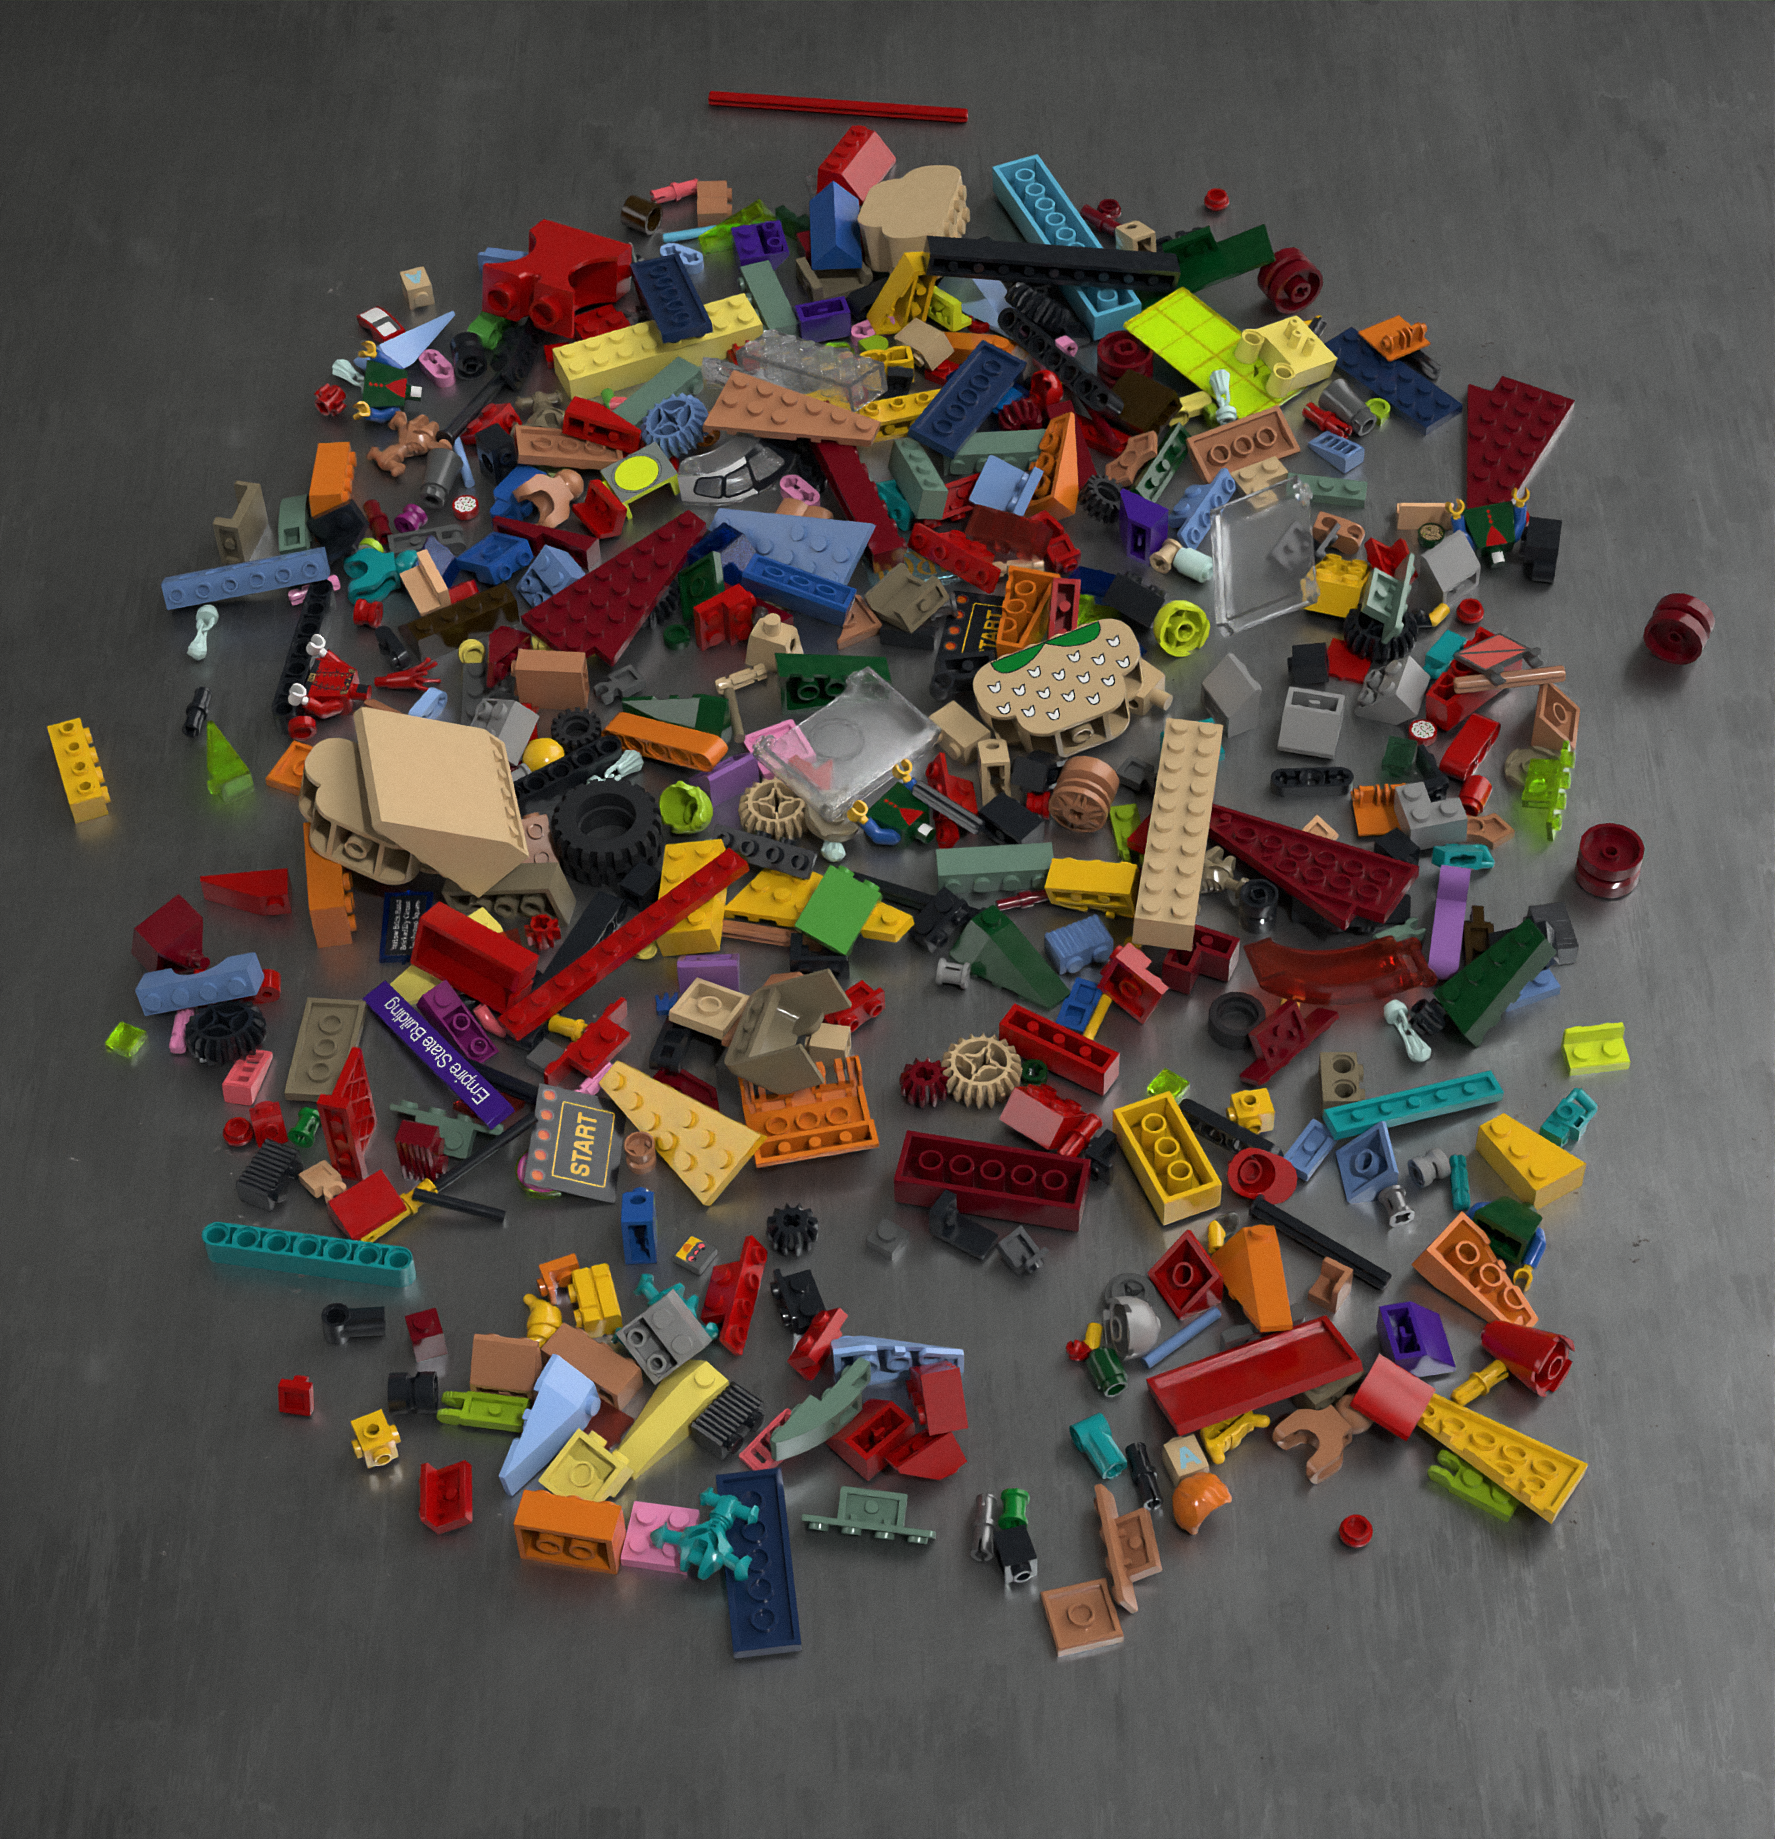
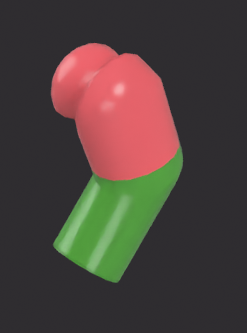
[601,388,627,411]

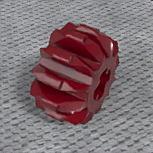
[998,397,1042,431]
[899,1057,949,1109]

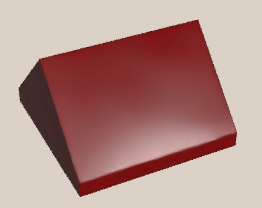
[327,1169,407,1241]
[1147,1230,1224,1320]

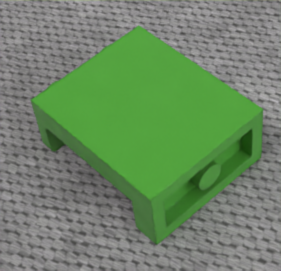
[794,865,883,957]

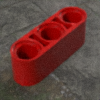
[1439,712,1501,782]

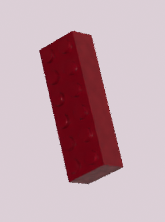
[894,1130,1091,1232]

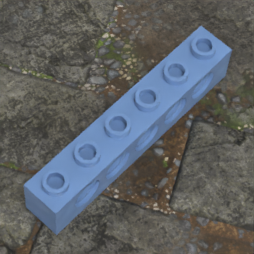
[161,547,331,610]

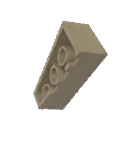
[442,862,577,927]

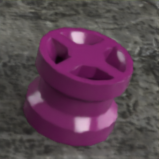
[394,504,428,533]

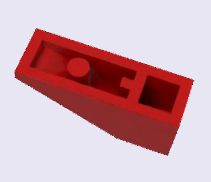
[562,396,642,454]
[200,868,292,916]

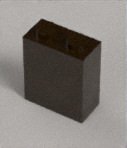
[1102,369,1183,436]

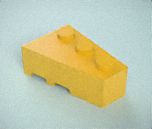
[866,251,937,335]
[1044,858,1141,924]
[1475,1113,1587,1211]

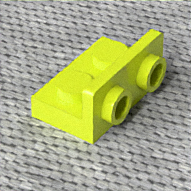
[927,286,972,332]
[1561,1022,1631,1076]

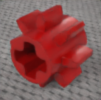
[314,383,347,417]
[524,914,562,951]

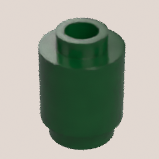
[1086,1346,1128,1397]

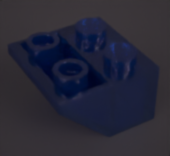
[687,522,757,586]

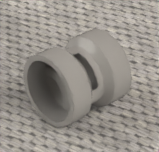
[1407,1147,1451,1188]

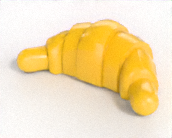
[523,1293,563,1353]
[1200,1411,1270,1465]

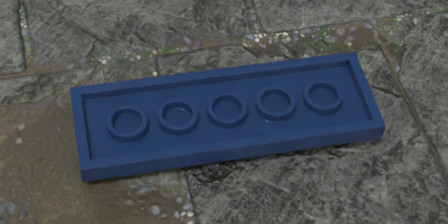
[630,253,713,344]
[1324,327,1463,436]
[907,340,1027,459]
[716,1468,802,1659]

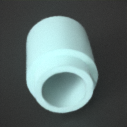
[1173,547,1216,583]

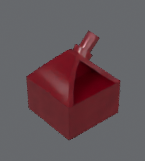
[131,894,210,975]

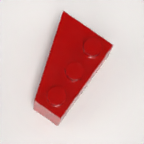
[905,1360,968,1436]

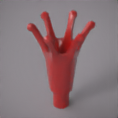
[374,657,441,692]

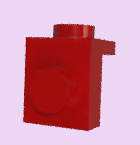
[1042,533,1082,574]
[249,1101,288,1148]

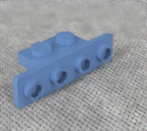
[1168,468,1237,550]

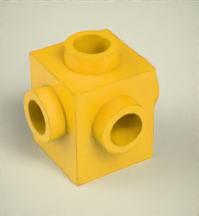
[1226,1088,1275,1134]
[351,1409,401,1469]

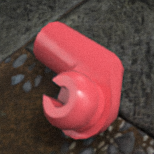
[472,1003,506,1038]

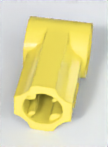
[1169,391,1214,427]

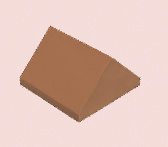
[1531,683,1580,752]

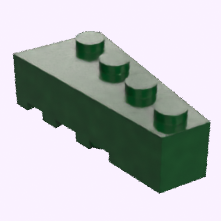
[775,653,892,715]
[1433,917,1557,1048]

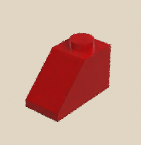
[884,1428,967,1480]

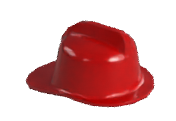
[1227,1147,1298,1205]

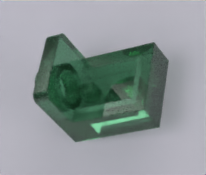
[1381,735,1418,778]

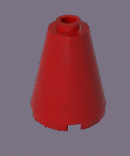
[1481,1319,1575,1397]

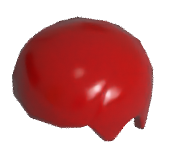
[1029,369,1063,412]

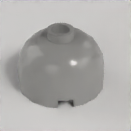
[1102,1296,1161,1361]

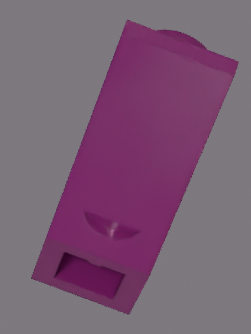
[416,980,499,1063]

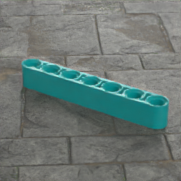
[202,1222,416,1288]

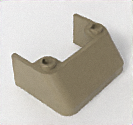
[724,968,852,1095]

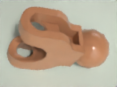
[512,469,584,528]
[1272,1393,1374,1484]

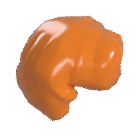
[1172,1472,1232,1535]

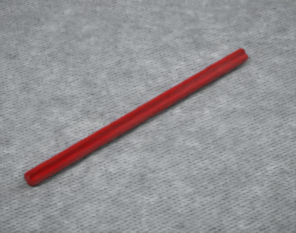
[708,91,968,123]

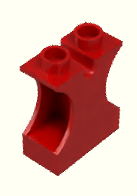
[482,219,632,339]

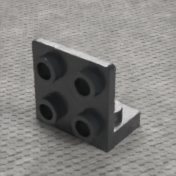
[306,498,370,566]

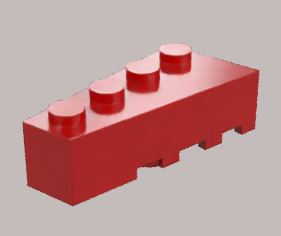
[1426,626,1522,731]

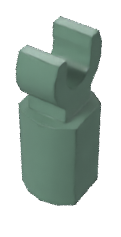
[1372,917,1426,955]

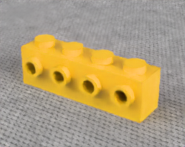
[857,388,942,443]
[47,717,111,824]

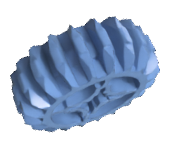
[640,393,709,459]

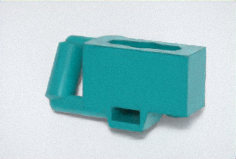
[1422,629,1467,680]
[1431,843,1495,870]
[1539,1088,1598,1148]

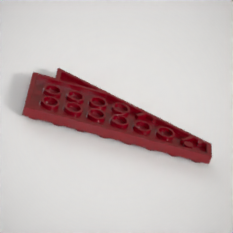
[1466,376,1575,509]
[521,509,707,667]
[1208,804,1420,930]

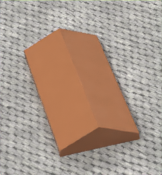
[1185,405,1301,484]

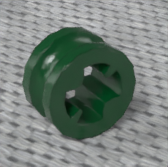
[1020,1059,1048,1086]

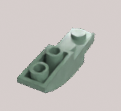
[278,494,313,555]
[770,1357,871,1461]

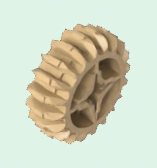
[738,775,813,841]
[941,1032,1022,1109]

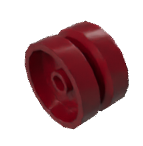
[1257,247,1323,314]
[1096,330,1154,389]
[1643,593,1715,665]
[1575,823,1645,898]

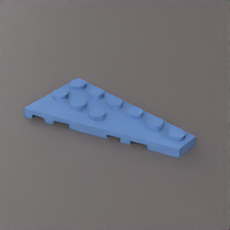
[708,508,876,586]

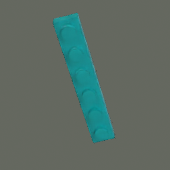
[1322,1070,1504,1140]

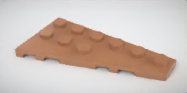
[703,370,881,447]

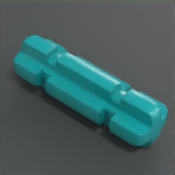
[1449,1154,1471,1211]

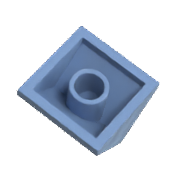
[1335,1121,1399,1204]

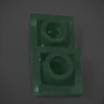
[775,205,810,241]

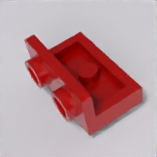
[460,402,522,445]
[571,479,627,539]
[1364,537,1418,584]
[822,980,885,1033]
[787,1307,848,1381]
[418,1460,472,1535]

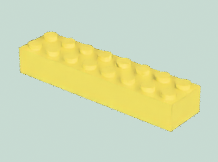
[552,293,764,401]

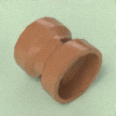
[624,1132,657,1174]

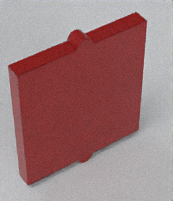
[1327,638,1372,684]

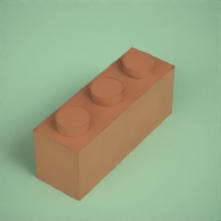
[540,1322,643,1413]

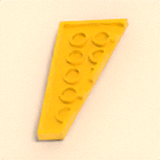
[724,868,914,943]
[599,1060,768,1206]
[1417,1393,1588,1524]

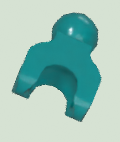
[343,548,419,605]

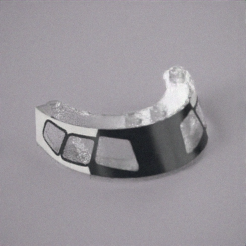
[677,357,800,506]

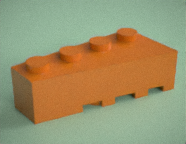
[996,565,1061,658]

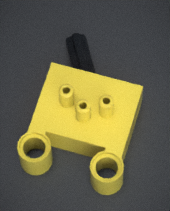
[1235,315,1338,398]

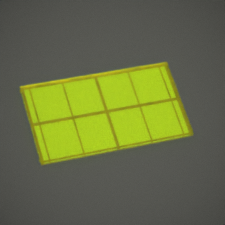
[1123,286,1308,419]

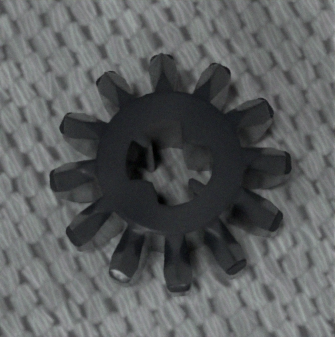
[766,1202,819,1257]

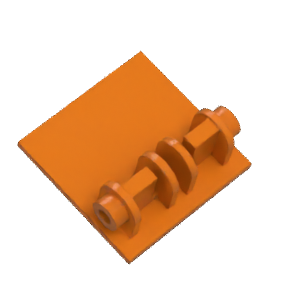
[1358,315,1431,362]
[1350,783,1406,836]

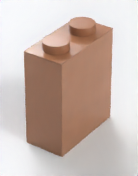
[511,649,590,711]

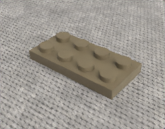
[284,997,368,1102]

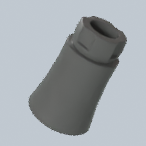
[1318,379,1377,436]
[420,448,463,510]

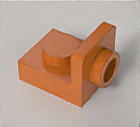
[536,1253,579,1305]

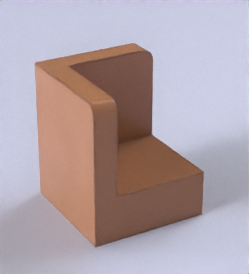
[1307,1257,1353,1314]

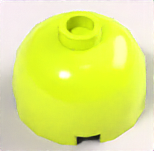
[1153,600,1210,657]

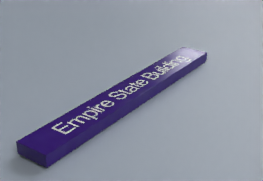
[362,980,515,1130]

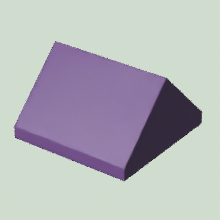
[688,751,759,808]
[677,953,740,994]

